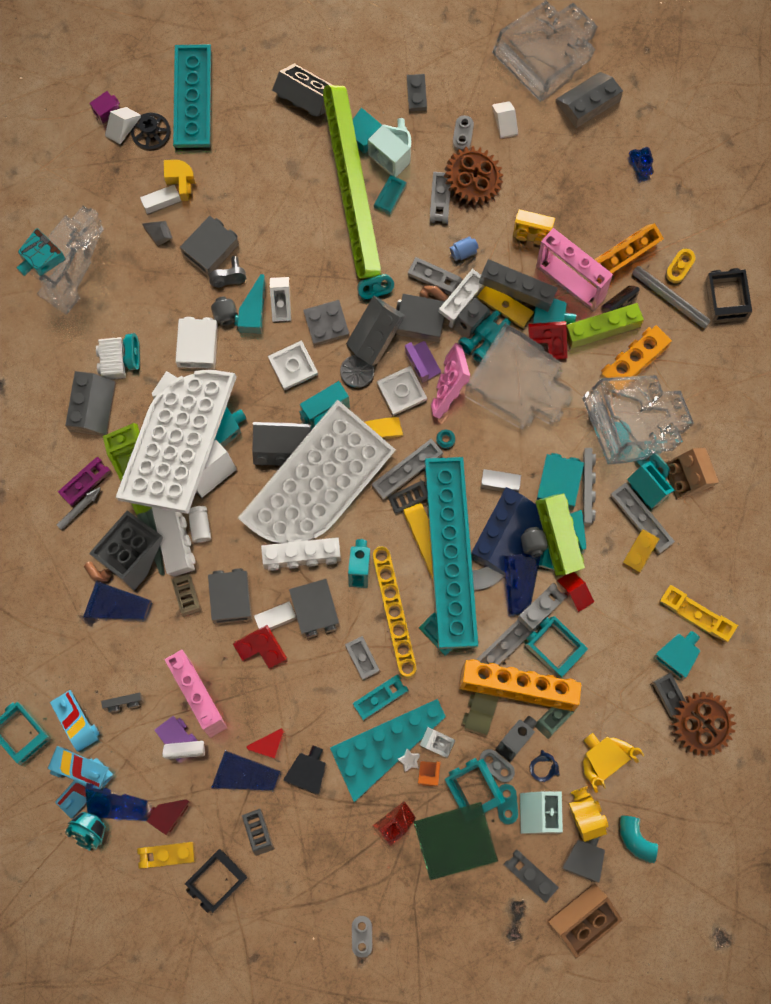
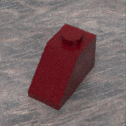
[146,799,191,836]

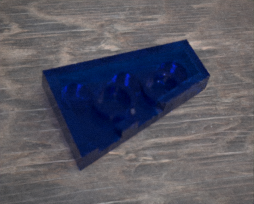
[504,553,541,614]
[83,581,152,619]
[211,750,281,790]
[85,783,148,821]

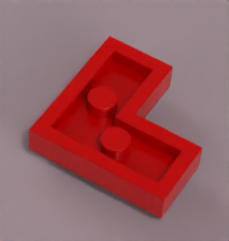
[528,321,568,360]
[233,625,287,668]

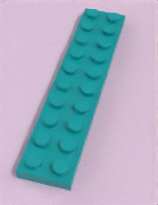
[424,457,478,649]

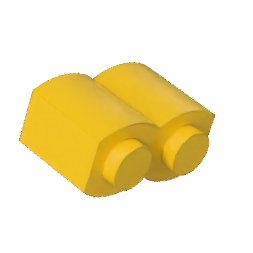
[569,796,609,842]

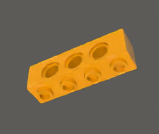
[594,223,664,280]
[600,325,672,395]

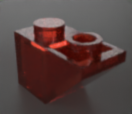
[373,802,416,846]

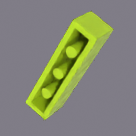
[566,303,644,349]
[535,493,585,575]

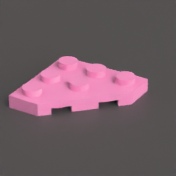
[431,343,470,419]

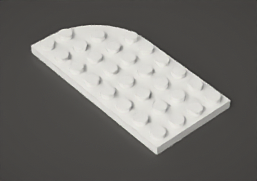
[116,370,236,514]
[238,400,396,543]

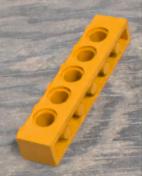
[459,659,581,712]

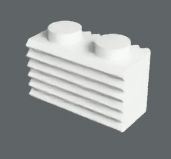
[96,337,126,379]

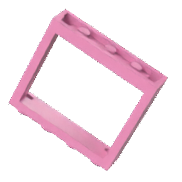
[536,228,613,312]
[164,650,227,738]

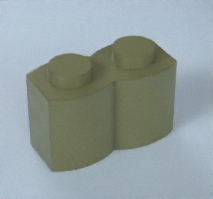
[462,692,499,737]

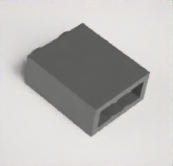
[180,216,239,276]
[395,294,445,343]
[208,568,252,624]
[289,579,340,638]

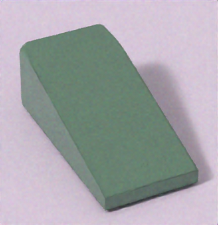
[535,707,577,739]

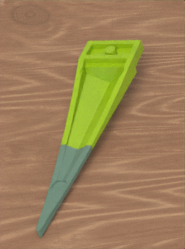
[103,423,165,575]

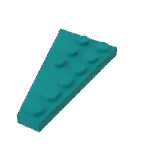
[330,699,446,803]

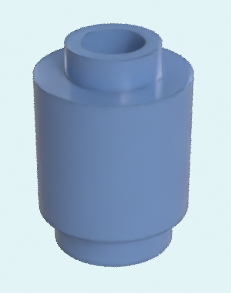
[450,237,479,261]

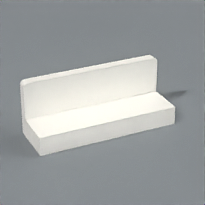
[438,269,484,328]

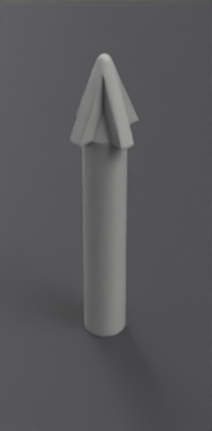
[57,487,101,530]

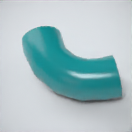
[620,815,658,863]

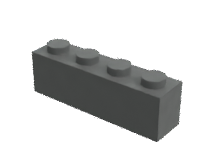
[479,259,558,312]

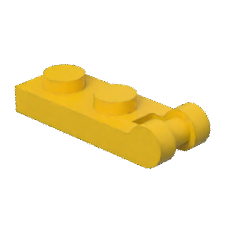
[137,842,195,869]

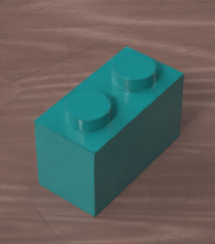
[627,461,675,509]

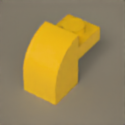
[164,160,195,201]

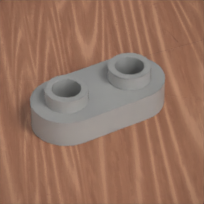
[453,115,474,152]
[479,749,515,783]
[352,916,372,958]

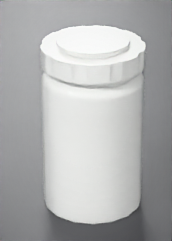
[188,506,211,543]

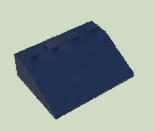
[471,487,543,585]

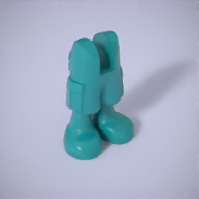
[458,310,511,364]

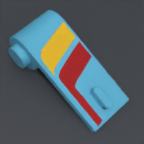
[50,690,100,752]
[48,746,109,790]
[55,758,114,819]

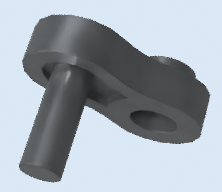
[209,256,246,288]

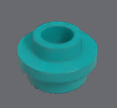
[436,429,455,448]

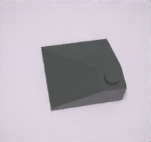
[89,510,163,590]

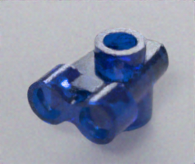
[629,147,654,177]

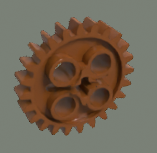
[444,146,503,205]
[671,692,736,756]

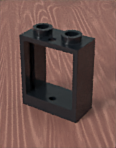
[706,268,752,322]
[185,849,249,913]

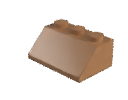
[548,883,623,959]

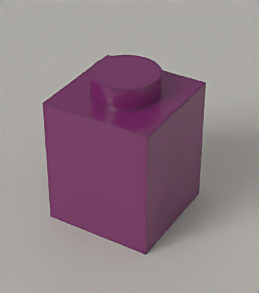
[89,91,120,124]

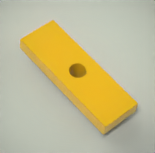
[477,286,534,329]

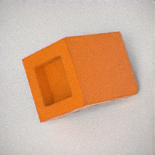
[418,761,440,787]

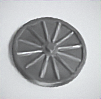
[340,355,374,388]

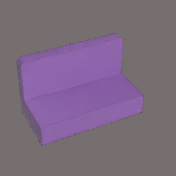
[405,341,441,383]

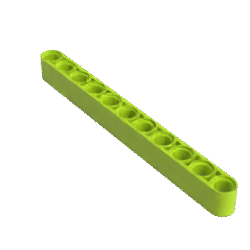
[323,85,381,278]

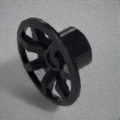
[131,112,170,150]

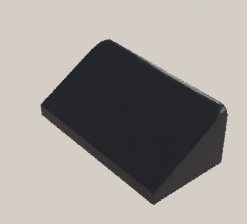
[601,286,640,313]

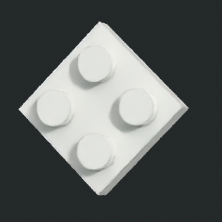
[268,340,318,391]
[377,366,427,416]

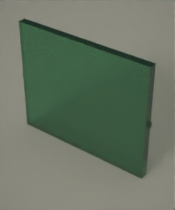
[414,802,498,880]

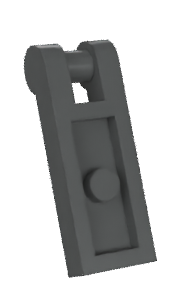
[503,849,559,903]

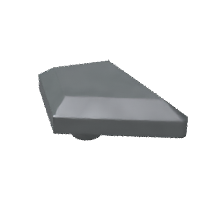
[142,221,172,246]

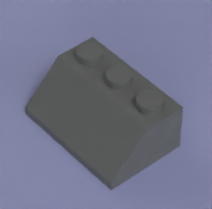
[272,63,332,116]
[555,72,623,128]
[346,296,406,365]
[65,371,116,436]
[252,422,311,466]

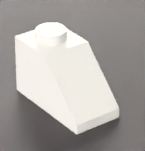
[270,277,291,322]

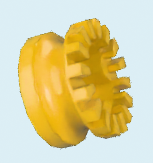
[571,786,591,802]

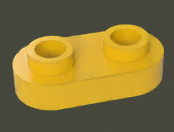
[666,249,695,283]

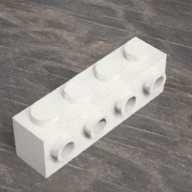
[152,507,195,577]
[261,538,341,571]

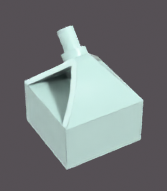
[368,118,411,177]

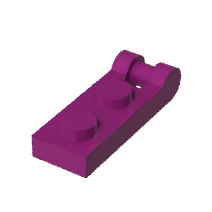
[58,457,111,507]

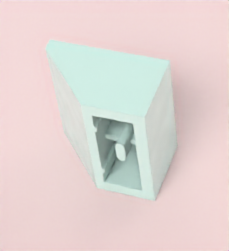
[520,792,563,834]

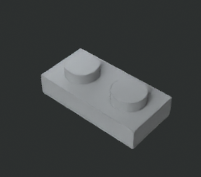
[345,636,380,680]

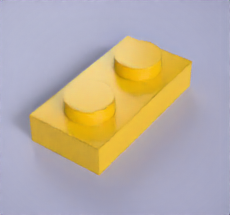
[623,529,660,572]

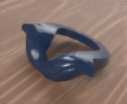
[530,750,560,782]

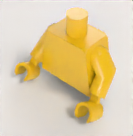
[583,733,644,793]

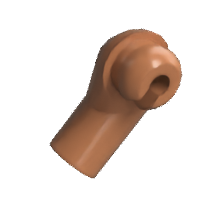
[419,285,448,301]
[84,562,112,583]

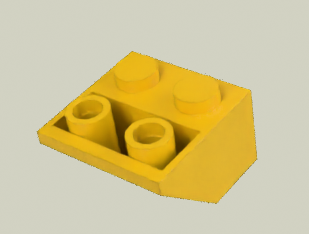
[513,209,555,245]

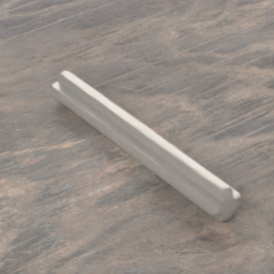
[632,266,710,328]

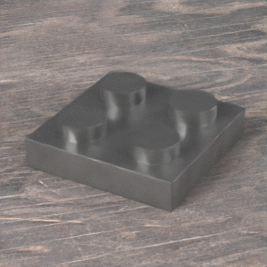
[303,300,350,346]

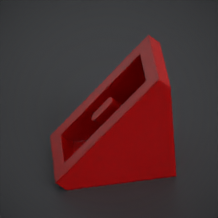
[556,572,594,613]
[246,728,285,760]

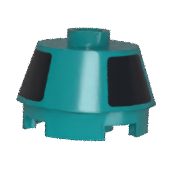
[65,812,106,851]

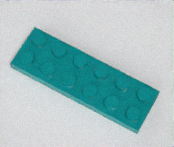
[173,44,211,148]

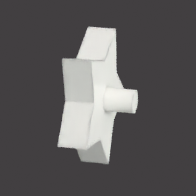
[398,749,420,772]

